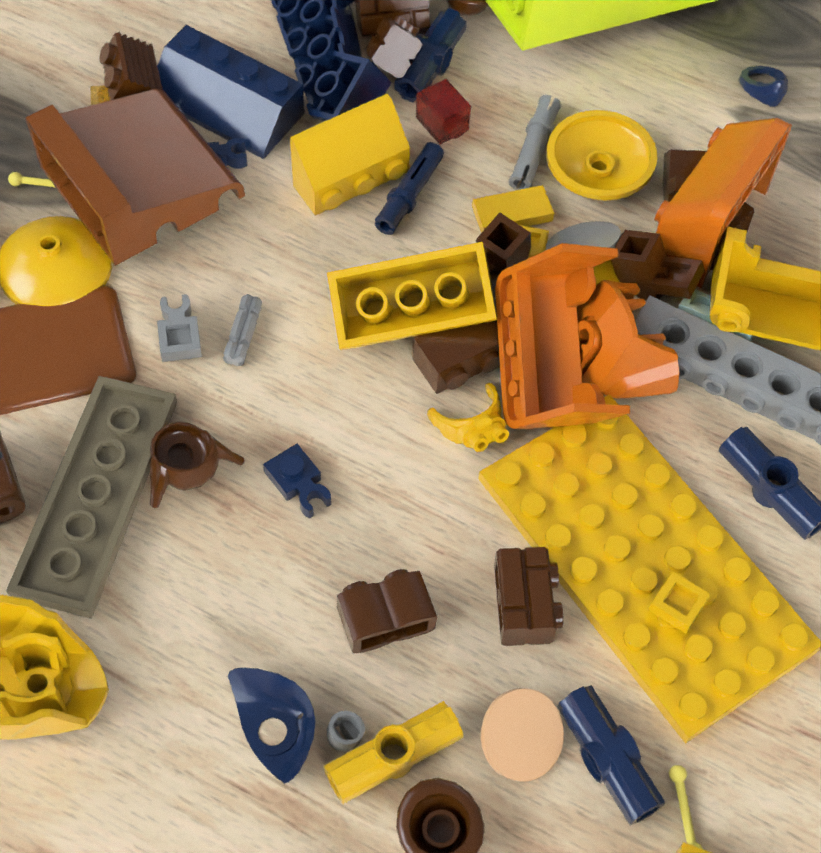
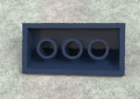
[158,25,305,159]

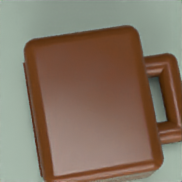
[0,285,136,415]

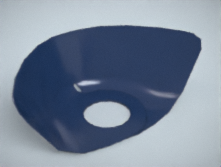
[228,667,316,784]

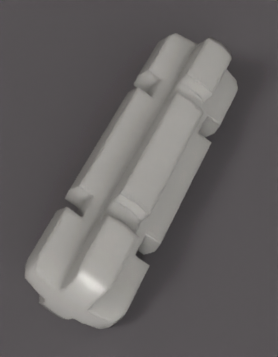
[223,294,262,366]

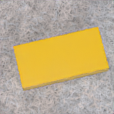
[472,185,554,233]

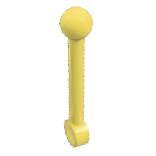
[8,172,56,188]
[669,765,703,849]

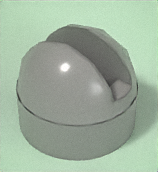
[327,711,365,752]

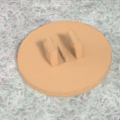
[481,688,564,782]

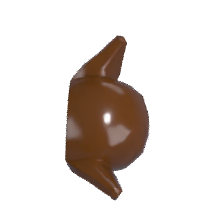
[150,421,245,509]

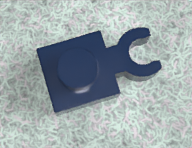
[263,443,331,518]

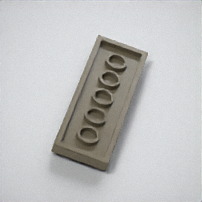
[6,376,177,619]

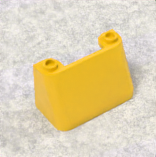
[710,226,821,351]

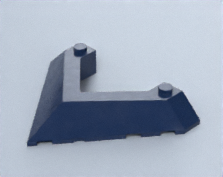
[271,0,392,121]

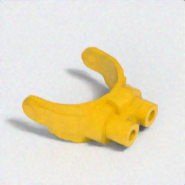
[427,383,509,452]

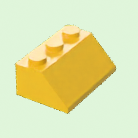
[290,93,410,216]

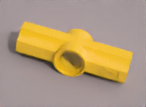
[324,701,463,804]

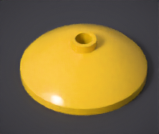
[546,110,657,200]
[0,216,112,306]

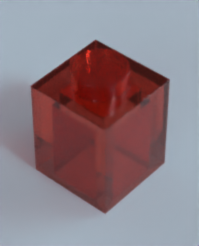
[416,79,471,145]

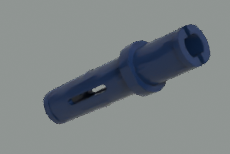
[375,142,444,235]

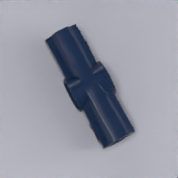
[394,8,467,102]
[719,426,821,540]
[557,685,666,825]

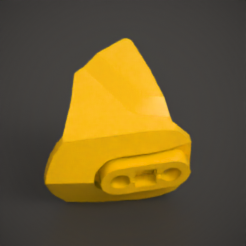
[0,595,109,740]

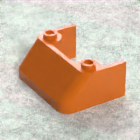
[654,118,792,288]
[495,243,630,429]

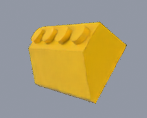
[327,242,497,350]

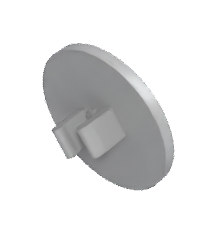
[546,221,622,250]

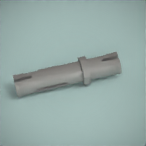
[509,95,561,190]

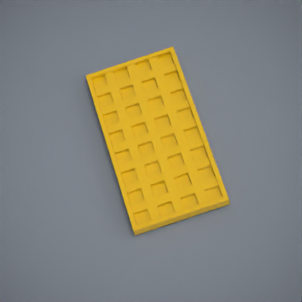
[478,394,821,744]

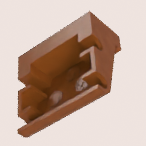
[25,89,245,266]

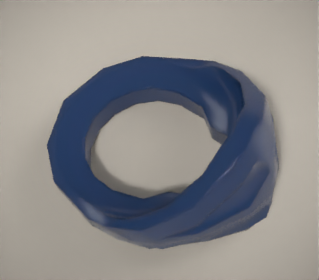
[739,66,788,107]

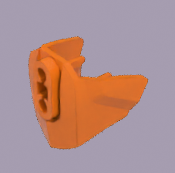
[577,280,680,399]

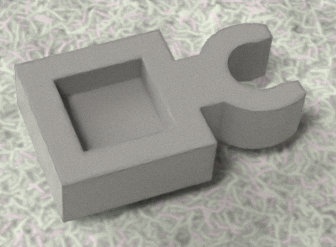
[157,294,202,362]

